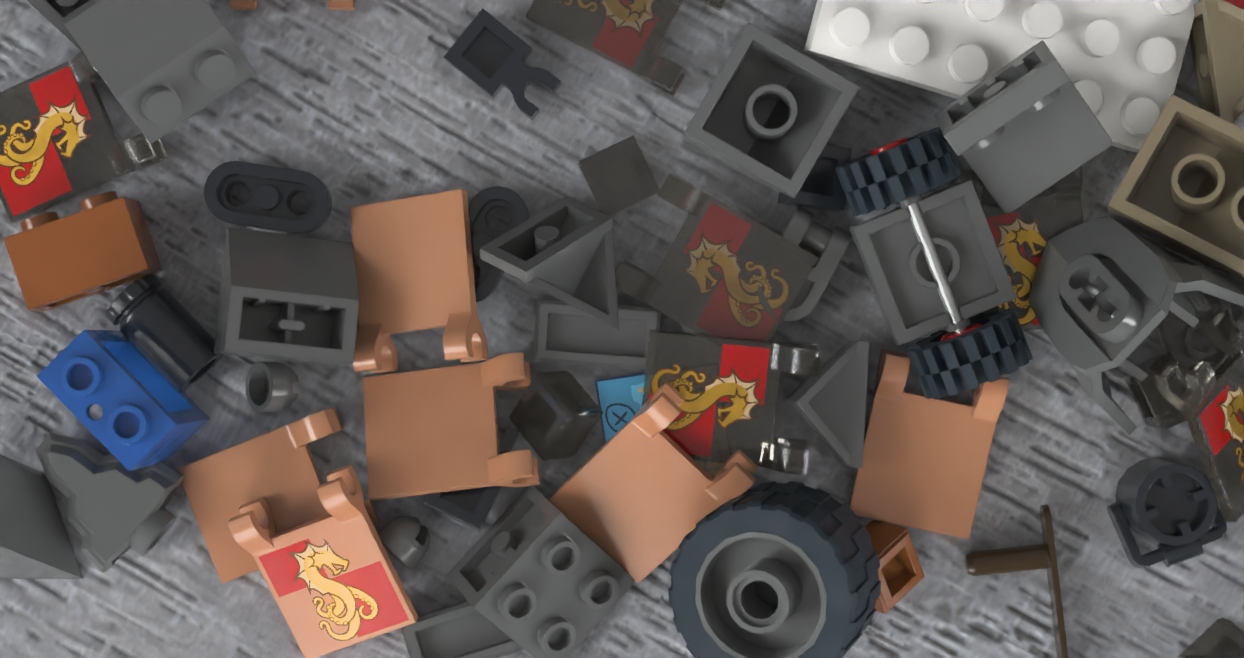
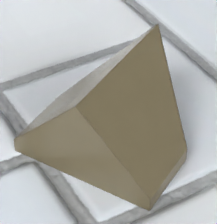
[1189,0,1244,123]

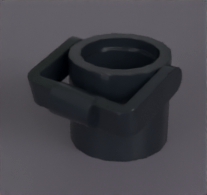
[1107,458,1227,569]

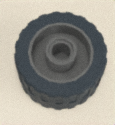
[668,481,881,658]

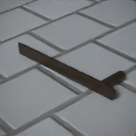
[965,504,1068,658]

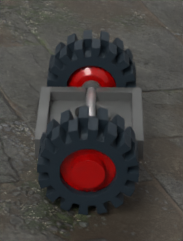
[835,127,1033,399]

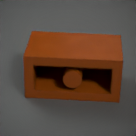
[3,191,163,311]

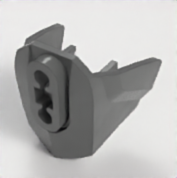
[1029,215,1244,435]

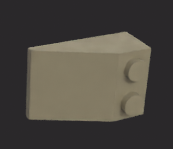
[1108,94,1244,280]

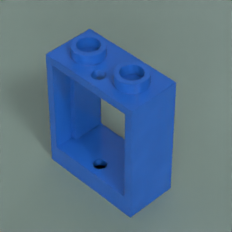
[37,330,210,471]

